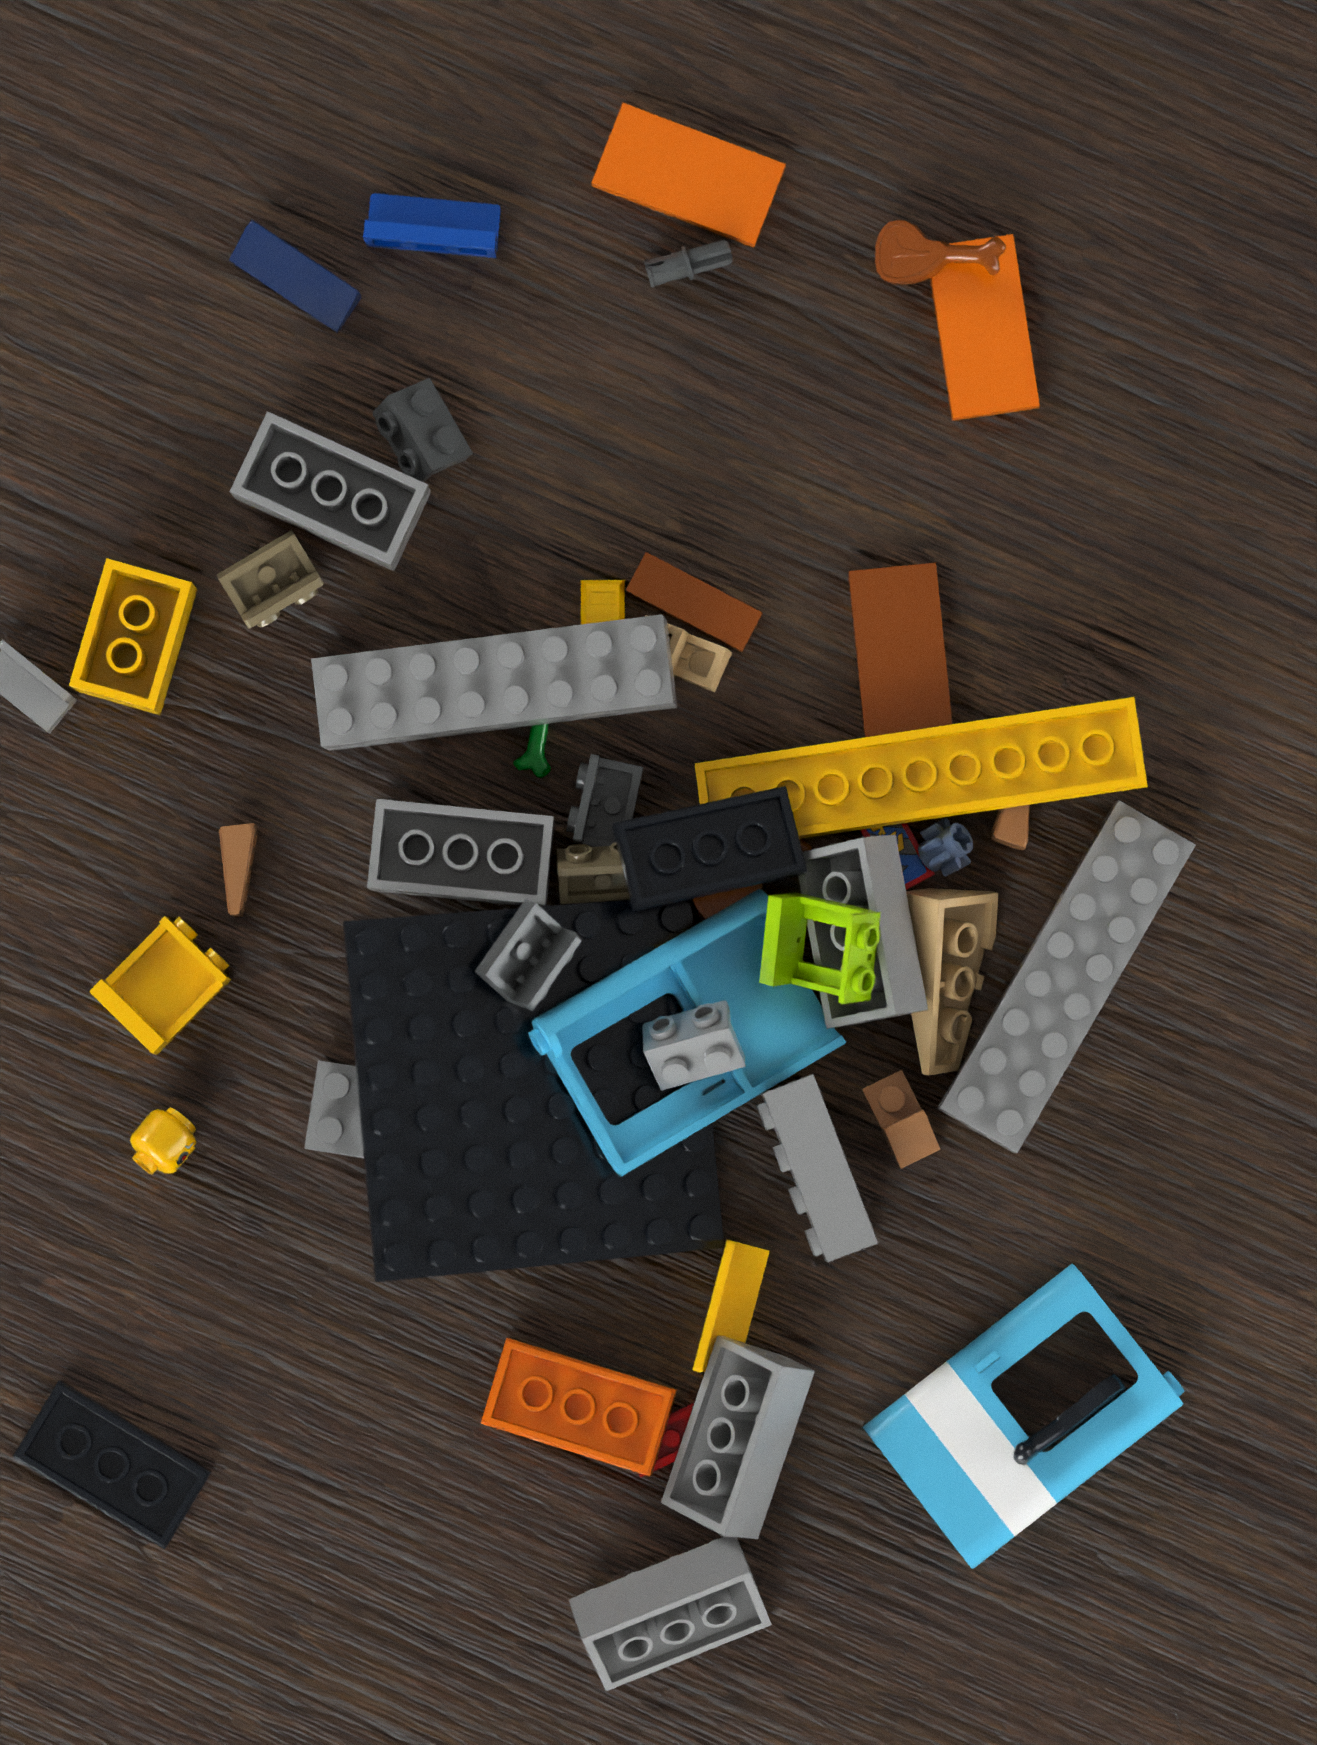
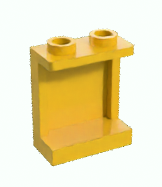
[89,916,232,1055]

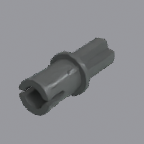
[644,240,733,288]

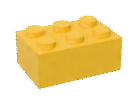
[69,558,198,715]

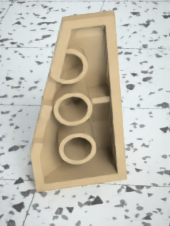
[906,888,999,1076]

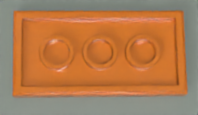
[591,103,786,248]
[930,234,1040,421]
[481,1338,677,1476]

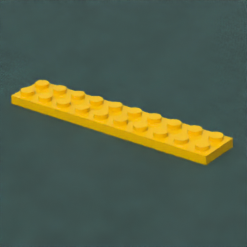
[695,697,1148,839]

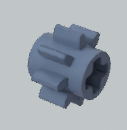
[918,818,973,877]

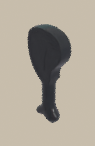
[1014,1374,1126,1465]

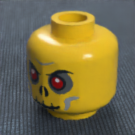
[130,1107,196,1175]

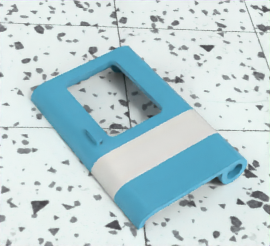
[863,1263,1185,1570]

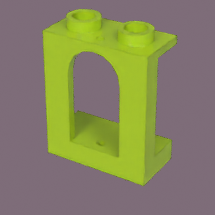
[759,892,881,1004]

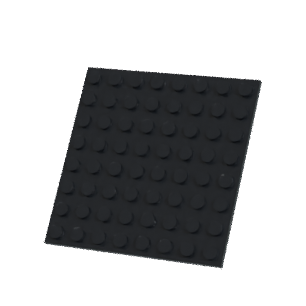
[343,899,724,1282]

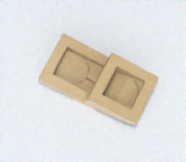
[645,615,732,692]

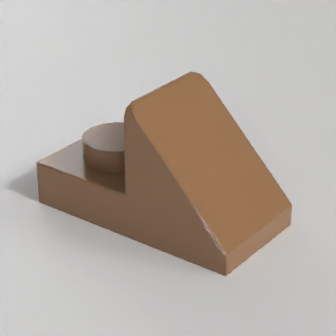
[861,1070,941,1169]

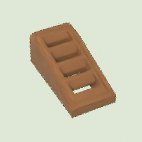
[989,805,1030,851]
[219,823,258,918]

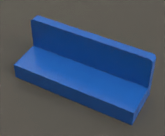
[363,193,501,258]

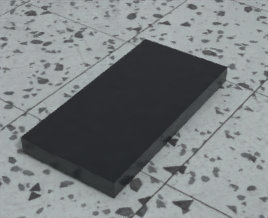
[612,786,807,912]
[13,1380,212,1550]

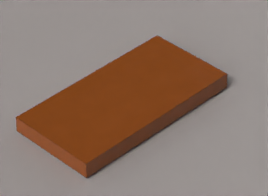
[848,562,953,737]

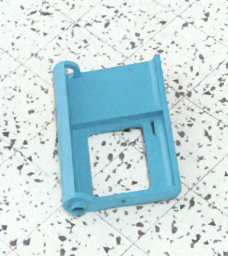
[529,889,846,1176]

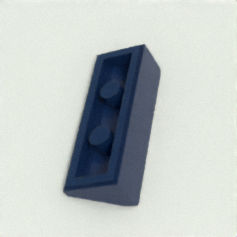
[229,219,362,333]

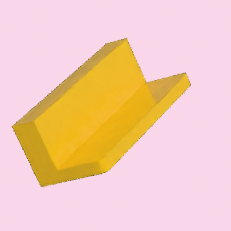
[692,1239,770,1373]

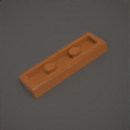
[625,552,763,653]

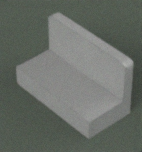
[0,639,77,734]

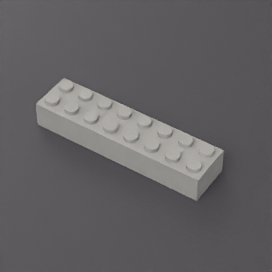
[311,614,677,751]
[937,800,1196,1153]

